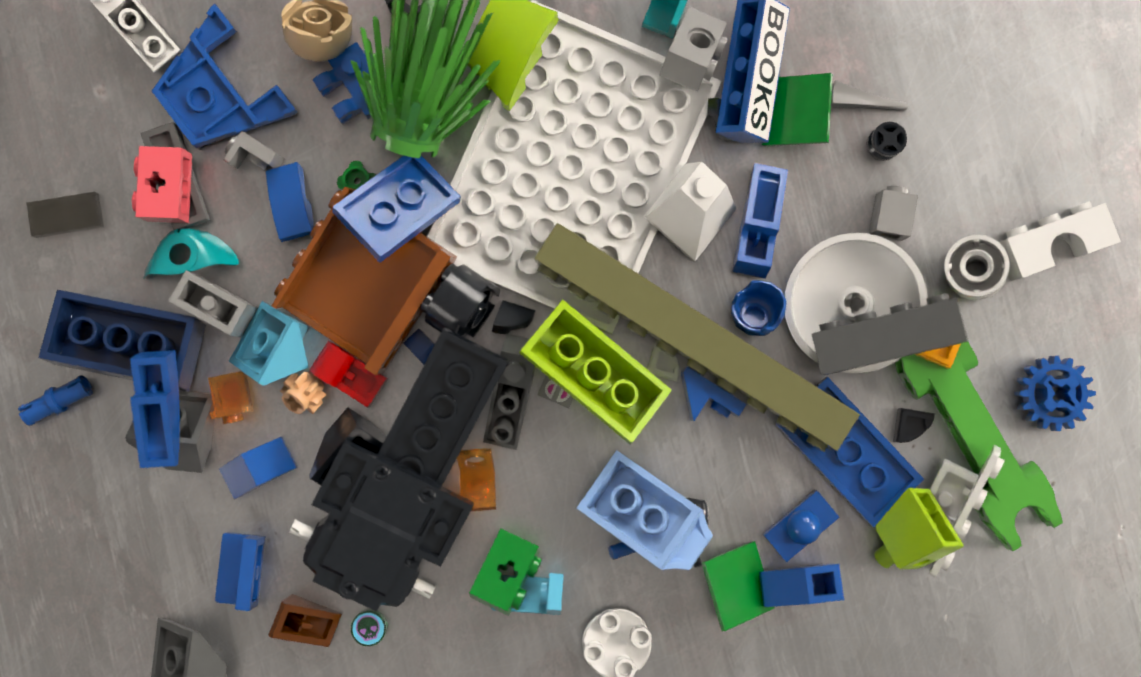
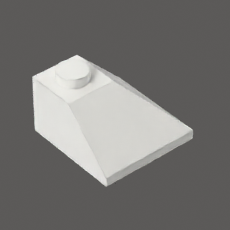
[644,162,737,261]

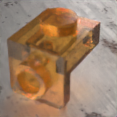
[208,371,254,424]

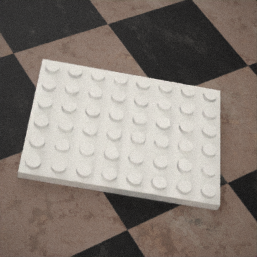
[427,0,722,334]

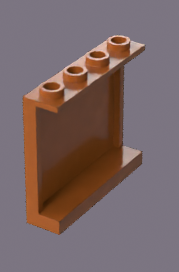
[271,187,457,375]

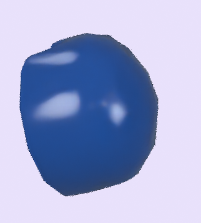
[731,280,787,336]

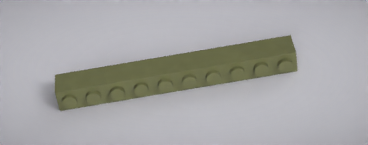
[534,223,860,452]

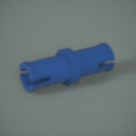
[18,375,93,426]

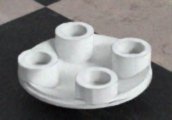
[582,608,652,677]

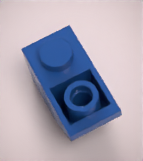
[759,564,844,607]

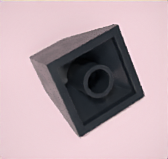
[309,407,386,485]

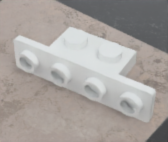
[929,445,1004,577]

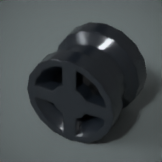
[866,121,907,161]

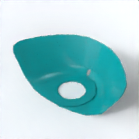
[143,228,239,279]

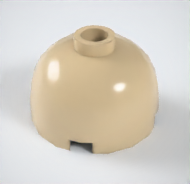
[281,0,352,62]

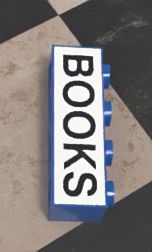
[716,0,790,143]

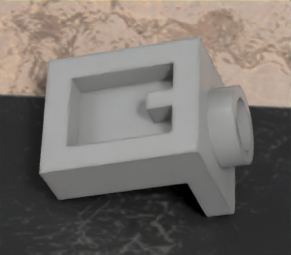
[223,131,285,170]

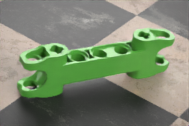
[895,342,1063,551]

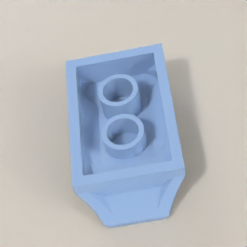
[577,450,713,570]

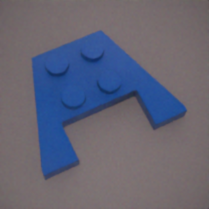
[152,4,298,148]

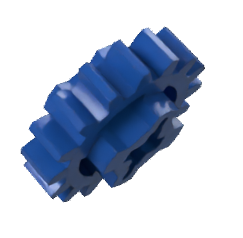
[1014,356,1096,431]

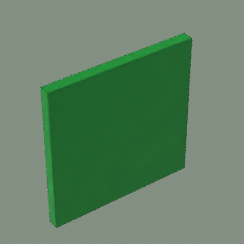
[762,73,833,146]
[701,541,775,632]

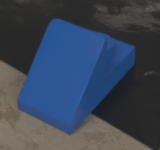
[681,367,747,421]

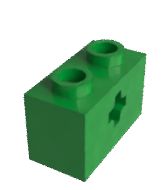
[469,529,542,616]

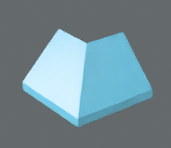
[229,301,309,386]

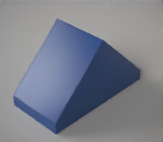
[219,437,298,500]

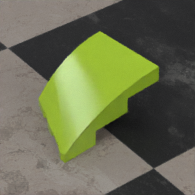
[468,0,558,111]

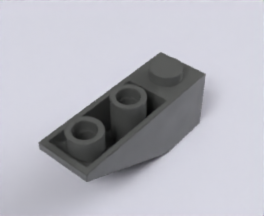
[483,334,536,450]

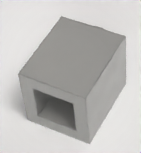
[869,186,918,241]

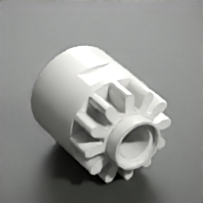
[945,235,1009,301]

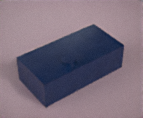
[38,289,206,392]

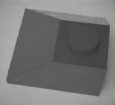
[125,390,217,473]
[151,618,228,677]

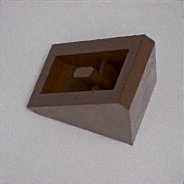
[268,594,342,647]

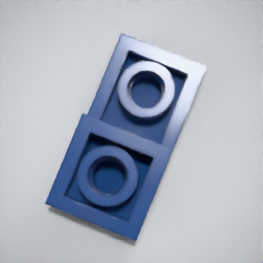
[266,162,314,242]

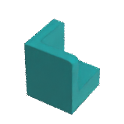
[642,0,688,39]

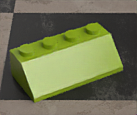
[519,300,672,444]

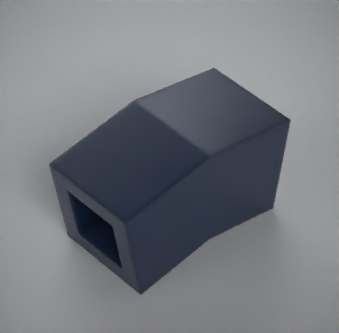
[403,328,435,365]

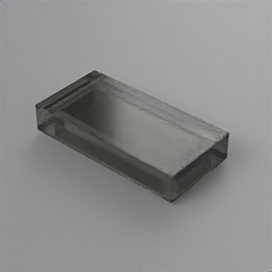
[26,192,104,238]

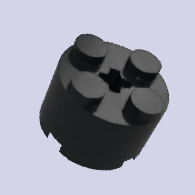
[421,263,500,337]

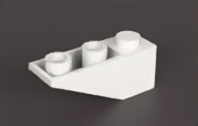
[90,0,181,73]

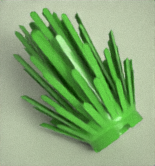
[351,0,500,158]

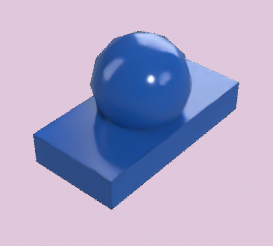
[763,490,840,562]

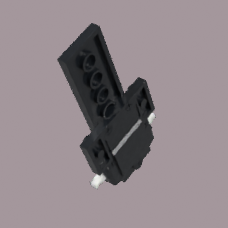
[289,327,508,612]

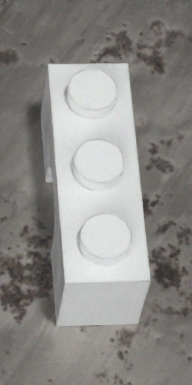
[999,201,1121,281]

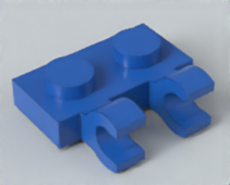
[312,42,371,125]

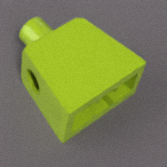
[874,488,964,570]

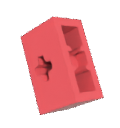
[132,146,192,223]

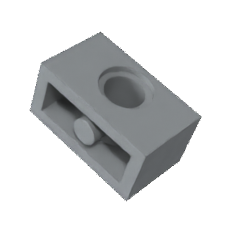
[659,7,728,92]
[168,270,258,338]

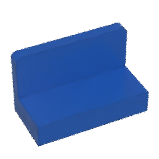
[215,532,266,611]

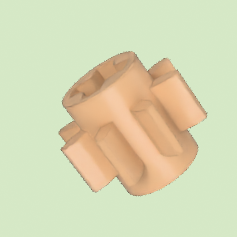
[280,372,326,414]

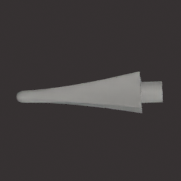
[831,80,908,111]

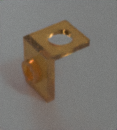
[457,448,496,511]

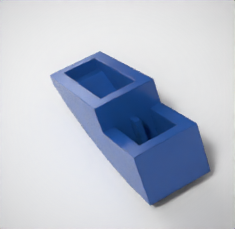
[732,163,788,279]
[130,350,180,468]

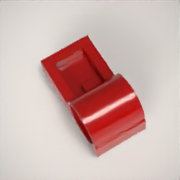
[309,341,388,408]

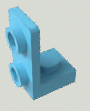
[491,573,564,615]

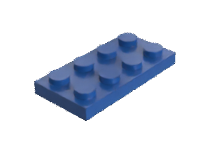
[775,377,924,527]

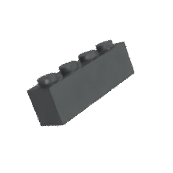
[811,293,969,375]

